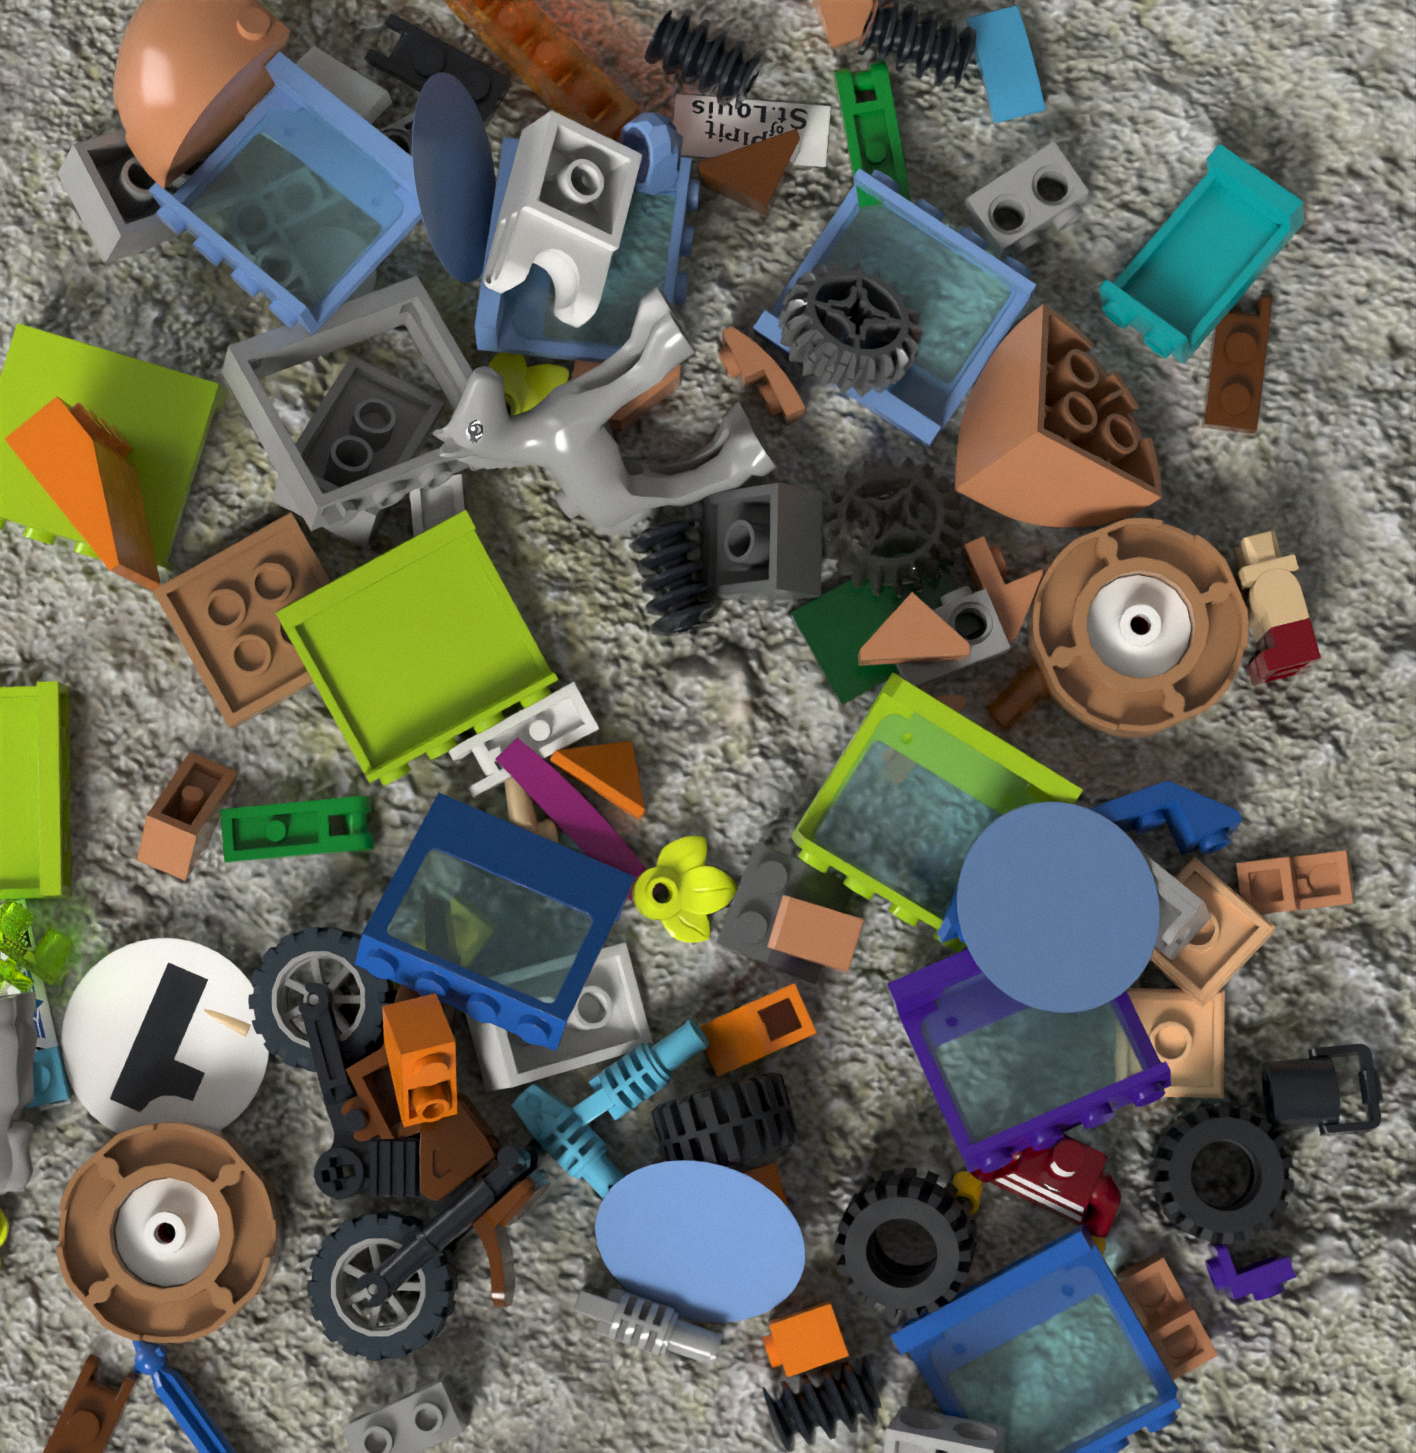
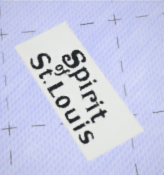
[673,94,831,167]

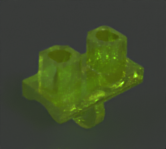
[0,900,77,995]

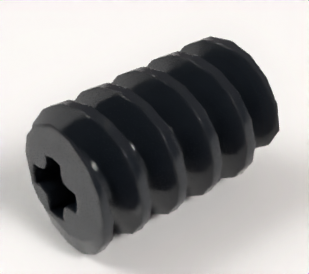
[857,0,976,89]
[645,9,764,109]
[632,520,717,637]
[762,1355,882,1453]

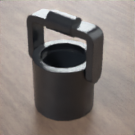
[1261,1044,1384,1136]

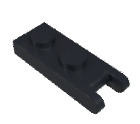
[364,14,512,128]

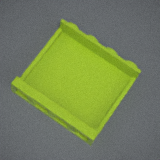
[0,323,228,571]
[275,510,558,786]
[0,681,72,900]

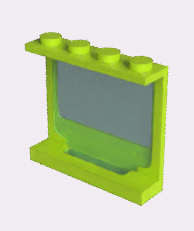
[791,672,1083,953]

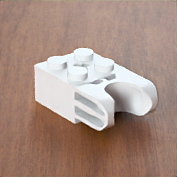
[483,110,642,328]

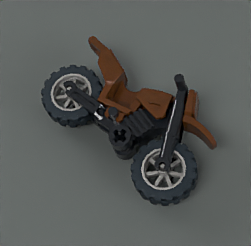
[248,900,551,1361]

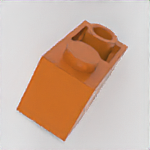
[699,983,817,1077]
[382,993,457,1127]

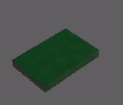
[790,537,981,707]

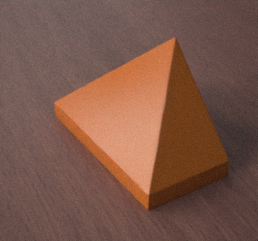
[550,740,647,822]

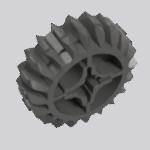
[778,260,923,397]

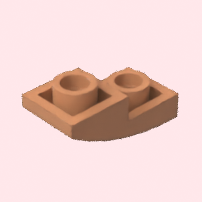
[717,326,806,426]

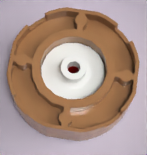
[1027,518,1249,738]
[56,1122,283,1343]

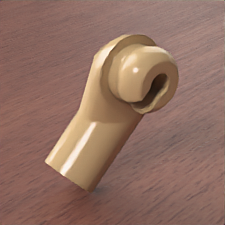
[504,777,559,844]

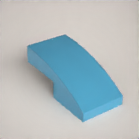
[966,5,1046,123]

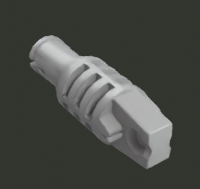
[573,1287,723,1367]

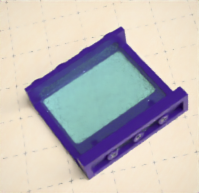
[887,949,1171,1173]

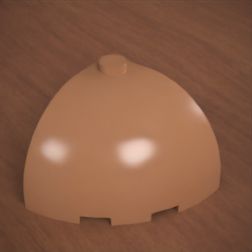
[113,0,290,189]
[955,304,1161,528]

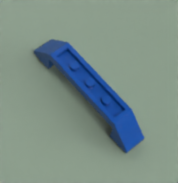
[937,780,1243,943]

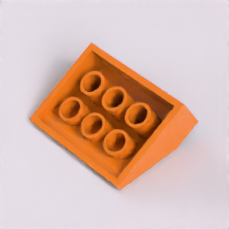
[4,396,161,591]

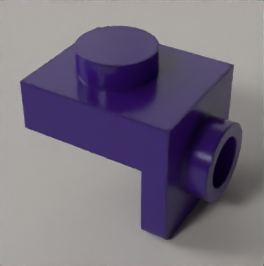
[1205,1242,1296,1301]

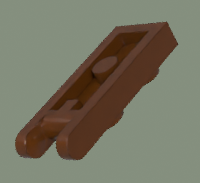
[1202,293,1272,434]
[43,1354,140,1453]

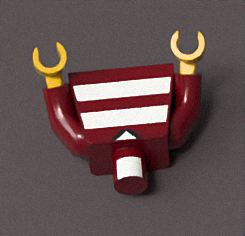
[952,1129,1122,1255]

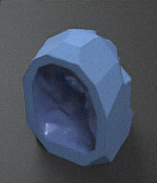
[618,112,683,195]

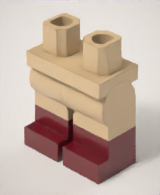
[1233,530,1321,686]

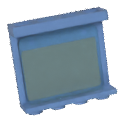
[149,51,422,335]
[475,137,701,363]
[753,168,1037,450]

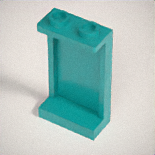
[1099,144,1305,364]

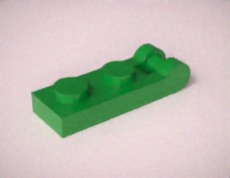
[833,61,911,212]
[220,796,375,863]

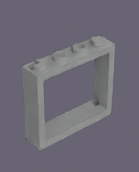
[222,276,483,531]

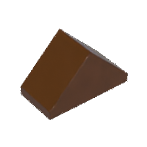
[697,129,800,217]

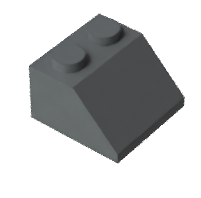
[701,483,823,601]
[716,842,853,985]

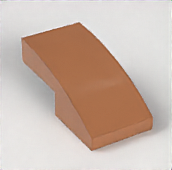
[1236,850,1356,915]
[1115,1252,1218,1380]

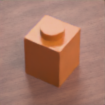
[762,1300,849,1378]

